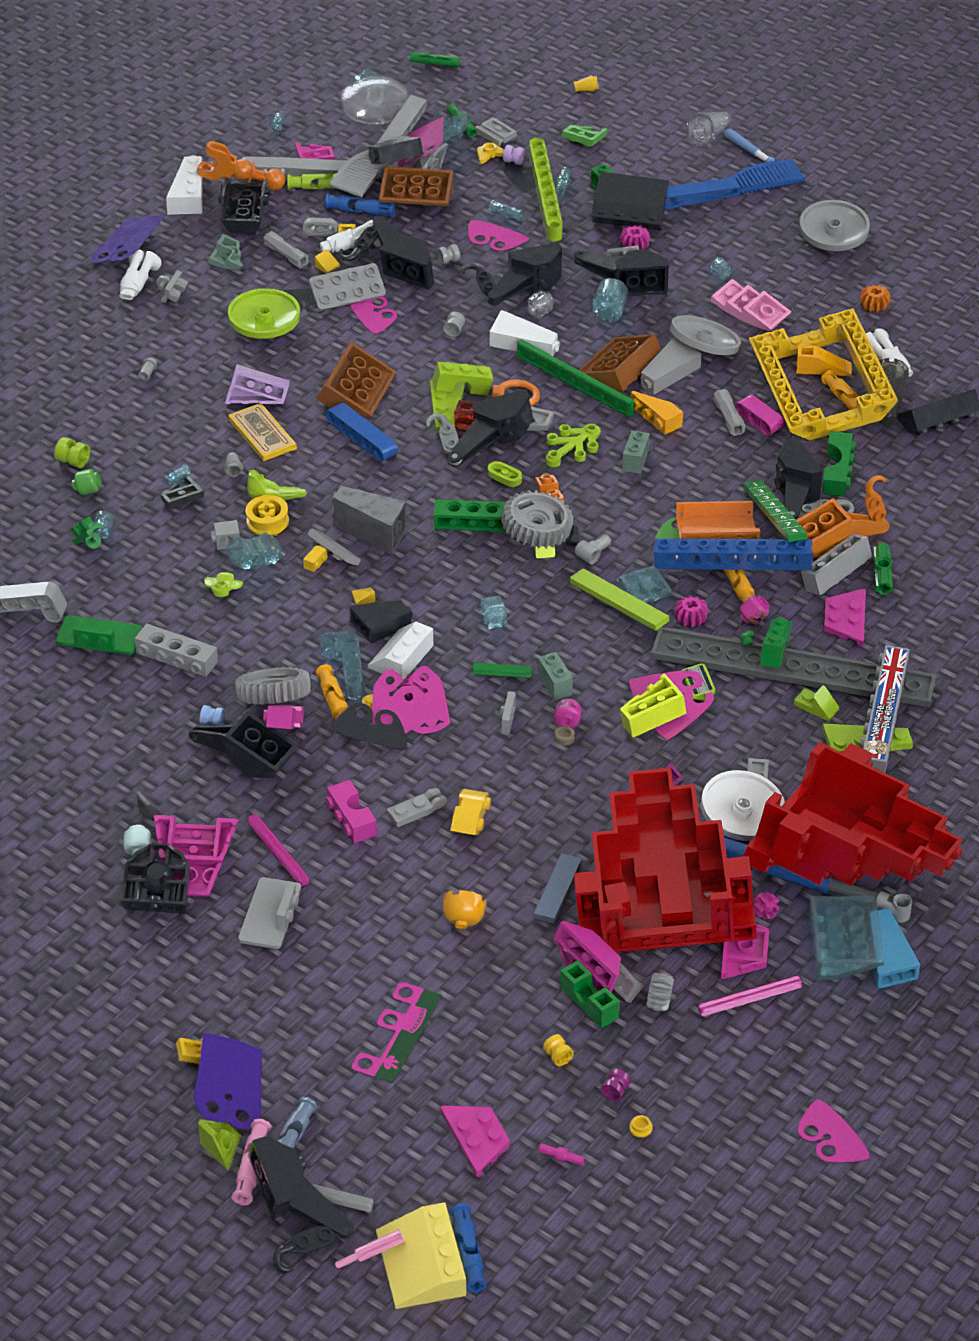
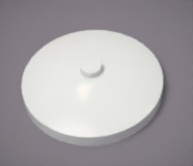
[701,770,785,841]

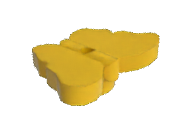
[477,143,504,164]

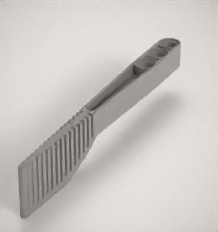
[330,94,428,197]
[242,157,416,180]

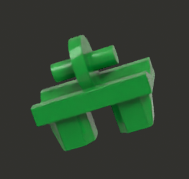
[70,516,103,549]

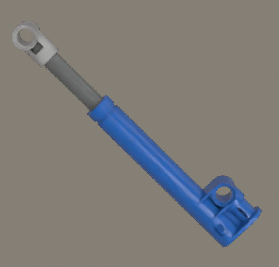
[724,837,912,922]

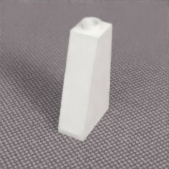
[490,310,560,356]

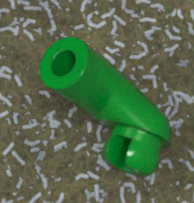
[740,630,755,646]

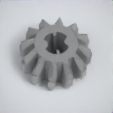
[647,973,674,1011]

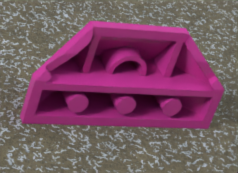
[554,921,621,992]

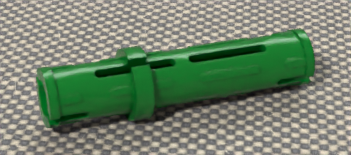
[410,51,460,68]
[446,104,478,138]

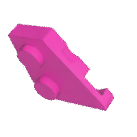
[295,142,335,160]

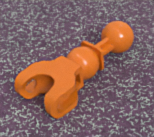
[197,141,285,191]

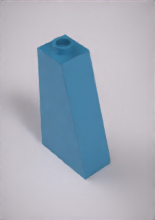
[867,908,920,989]

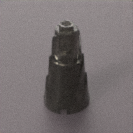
[879,358,909,427]

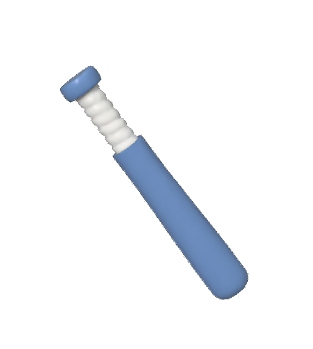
[724,128,775,163]

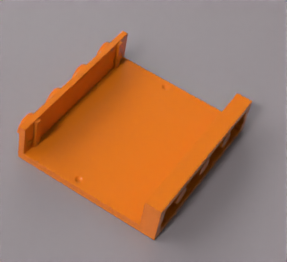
[676,501,760,539]

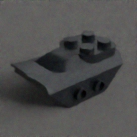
[219,177,270,234]

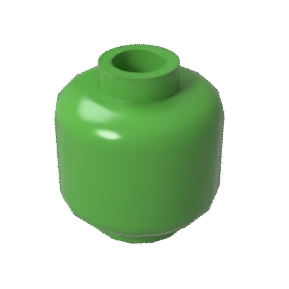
[72,469,102,496]

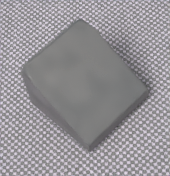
[137,791,161,819]

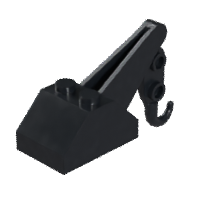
[338,216,434,290]
[461,242,562,306]
[248,1136,353,1272]

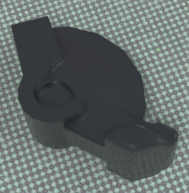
[565,525,580,546]

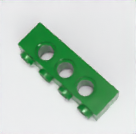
[434,500,506,532]

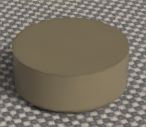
[554,726,575,746]

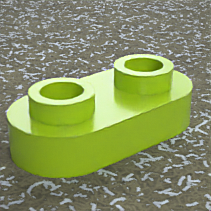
[488,461,522,487]

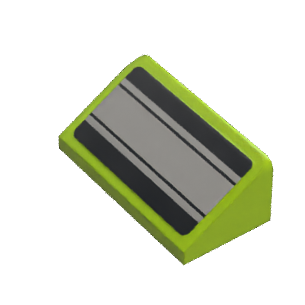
[681,664,716,701]

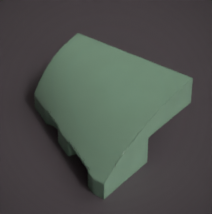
[208,234,242,270]

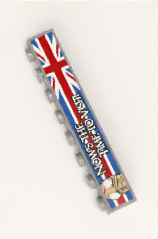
[860,645,910,773]

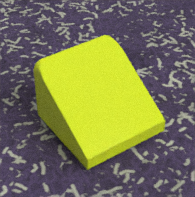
[533,545,555,558]

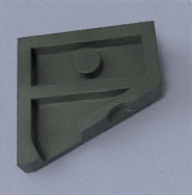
[161,475,204,509]

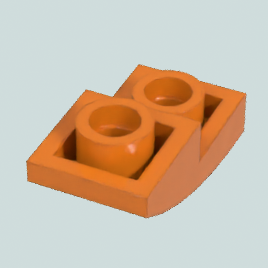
[535,474,564,501]

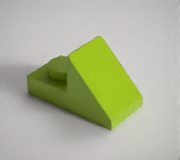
[794,685,840,722]

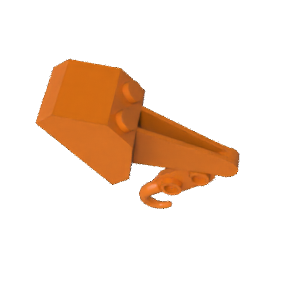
[797,475,890,558]

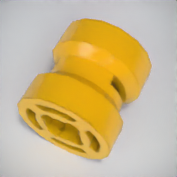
[543,1034,574,1066]

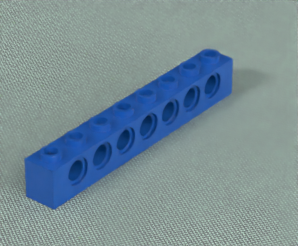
[654,539,813,570]

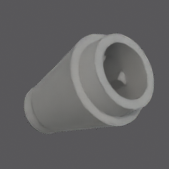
[224,453,243,477]

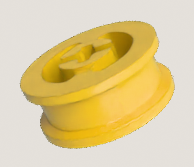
[245,495,289,536]

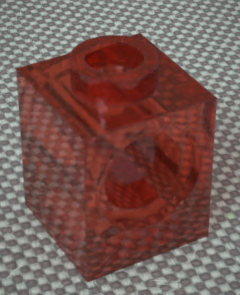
[454,400,476,431]

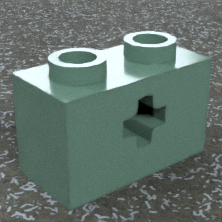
[622,430,650,474]
[537,652,573,701]

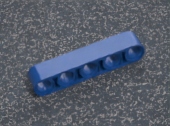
[325,402,398,462]

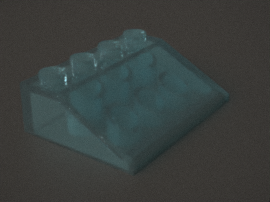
[809,896,884,980]

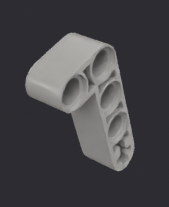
[0,582,67,623]

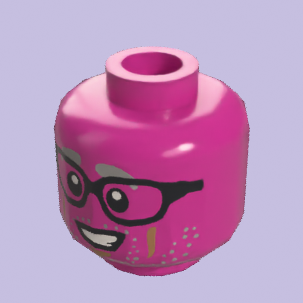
[554,699,582,728]

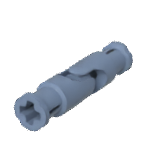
[278,1097,318,1149]

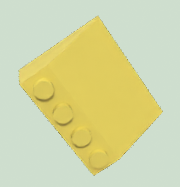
[376,1203,466,1309]

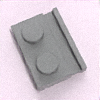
[475,117,516,146]

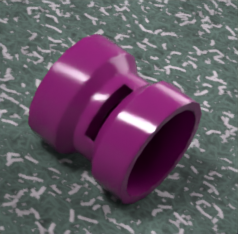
[601,1069,631,1101]

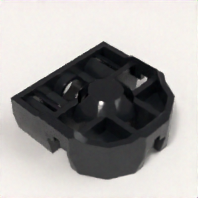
[120,843,191,914]

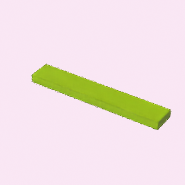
[570,568,669,631]

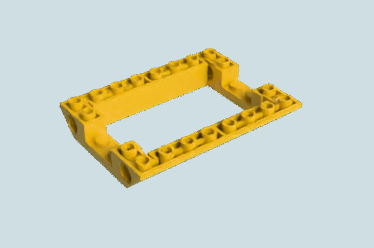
[749,308,898,440]

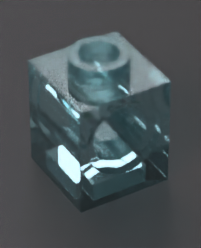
[481,595,507,629]

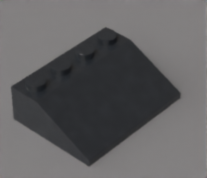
[591,172,669,231]

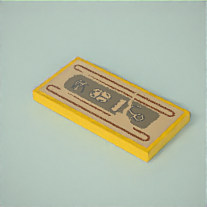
[228,403,297,461]

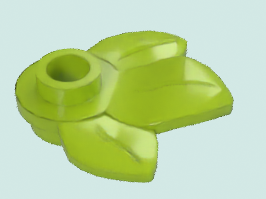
[204,572,243,597]

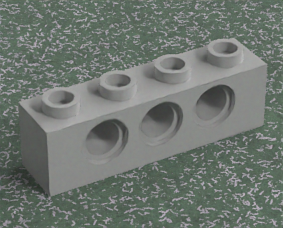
[135,624,218,677]

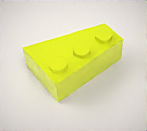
[620,673,687,738]

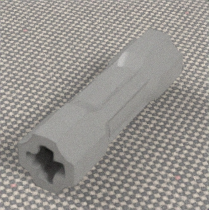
[263,231,309,268]
[713,389,746,436]

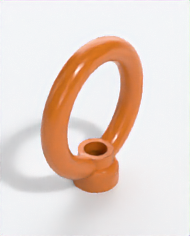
[492,380,540,406]

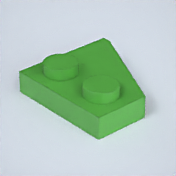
[562,125,607,146]

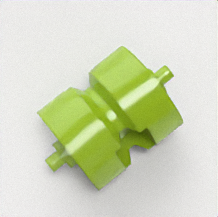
[54,437,90,468]

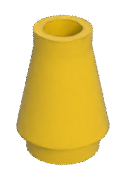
[574,75,599,92]

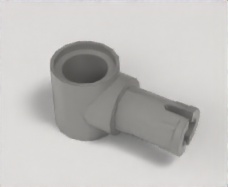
[575,534,611,564]

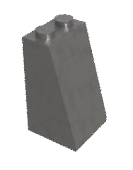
[332,486,406,555]

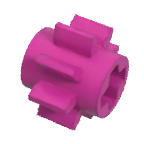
[753,892,780,920]

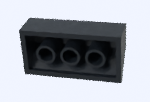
[896,389,979,435]

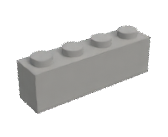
[801,533,872,595]

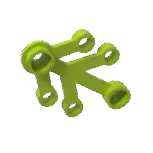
[546,424,601,467]

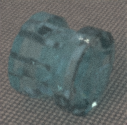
[711,257,733,279]

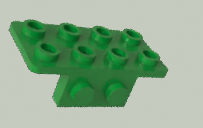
[56,615,142,655]

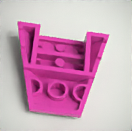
[154,815,239,897]

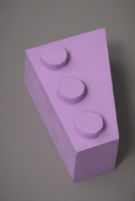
[225,364,290,404]

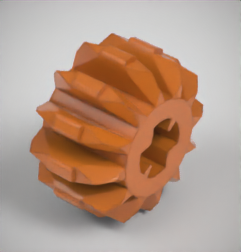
[860,284,890,313]

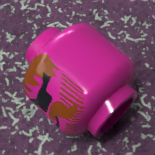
[740,595,770,625]

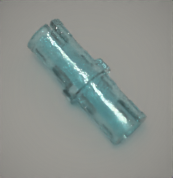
[555,167,572,197]
[488,200,524,221]

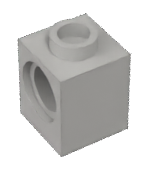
[211,520,240,550]

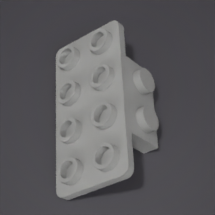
[309,263,386,311]
[238,877,301,949]

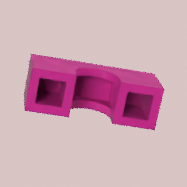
[325,780,377,843]

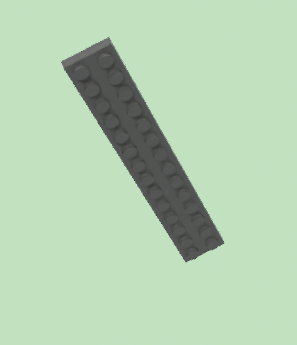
[651,627,937,708]

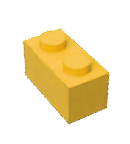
[303,545,328,572]

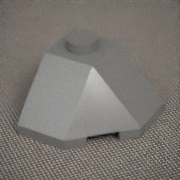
[414,143,448,170]

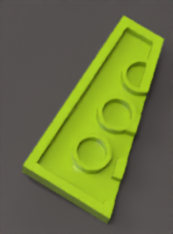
[430,380,466,433]
[822,724,913,752]

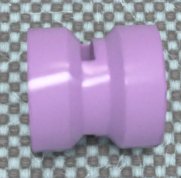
[503,145,525,165]

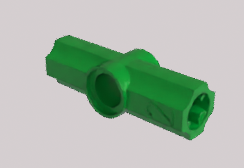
[873,543,893,595]

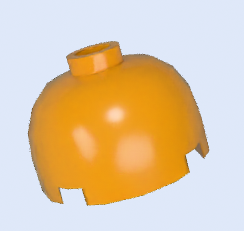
[443,890,487,929]

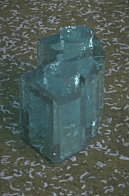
[226,532,285,569]

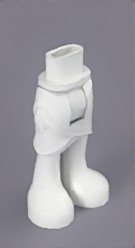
[320,220,381,253]
[119,250,162,300]
[866,328,913,379]

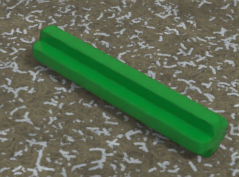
[472,663,532,678]

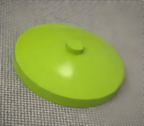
[228,288,300,339]

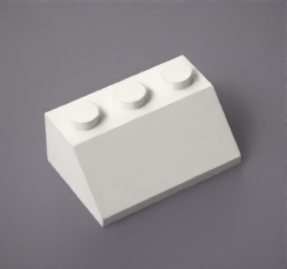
[368,622,433,682]

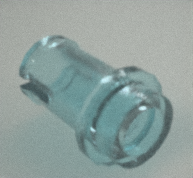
[270,111,285,131]
[167,464,191,484]

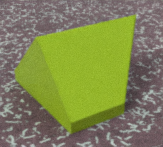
[198,1119,242,1171]

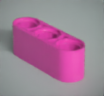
[734,395,785,436]

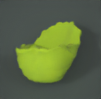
[247,470,307,500]

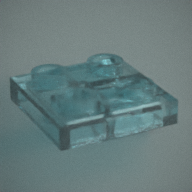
[431,113,471,144]
[619,565,672,603]

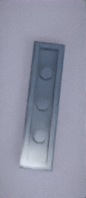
[534,853,582,924]

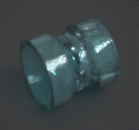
[94,511,114,538]

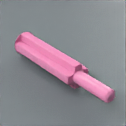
[335,1229,404,1269]

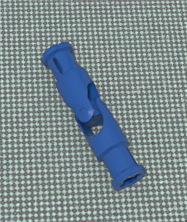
[325,193,395,218]
[450,1203,487,1293]

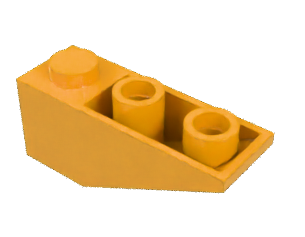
[796,345,852,376]
[631,391,683,435]

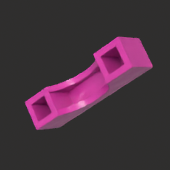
[263,704,304,729]

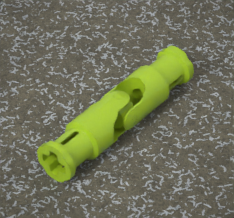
[287,173,338,190]

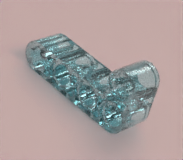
[320,631,363,700]

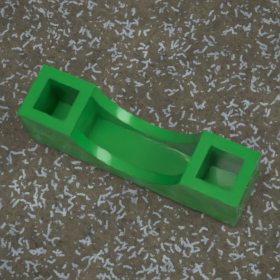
[822,431,856,496]

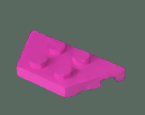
[824,589,866,647]
[721,924,769,979]
[440,1106,510,1177]

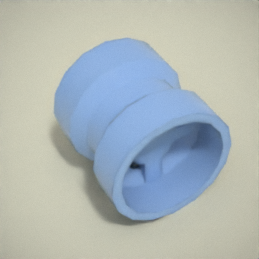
[200,705,225,726]

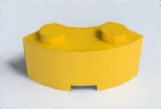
[450,789,491,835]

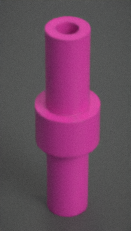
[539,1143,585,1166]

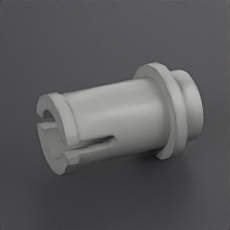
[138,357,157,381]

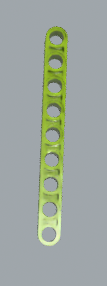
[529,138,562,242]

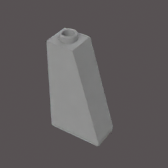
[641,337,701,395]

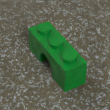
[760,618,792,669]
[560,960,620,1029]

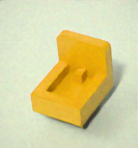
[176,1038,202,1064]

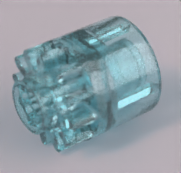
[592,279,628,322]

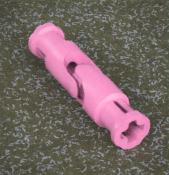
[232,1119,272,1205]

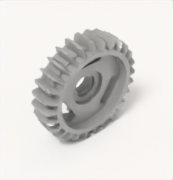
[502,490,573,549]
[235,667,311,705]

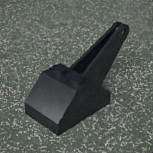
[574,249,669,297]
[189,711,298,778]

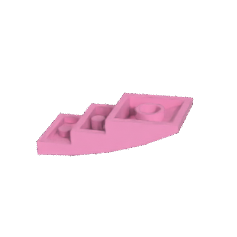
[710,279,791,331]

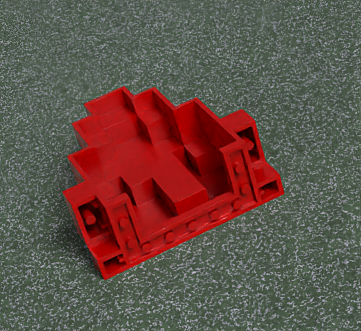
[743,742,963,886]
[574,768,757,953]

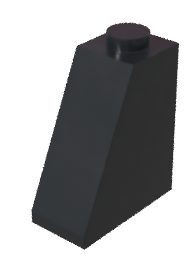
[368,136,424,164]
[350,600,413,644]

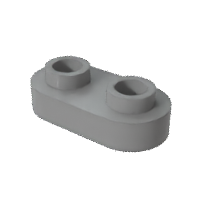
[303,218,338,237]

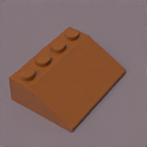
[379,166,454,206]
[579,334,662,392]
[316,342,397,418]

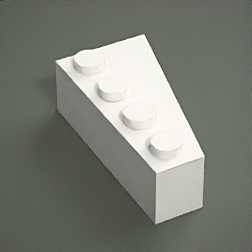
[166,156,203,215]

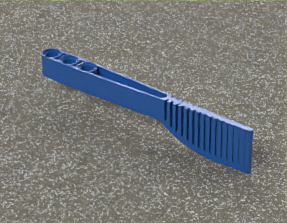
[665,159,806,210]

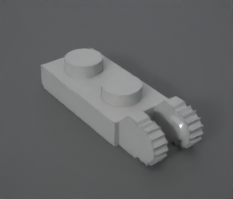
[387,788,447,827]

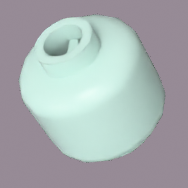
[123,825,152,855]

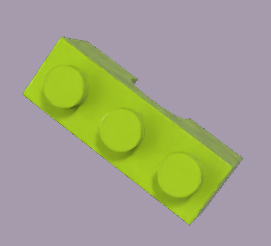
[432,362,493,396]

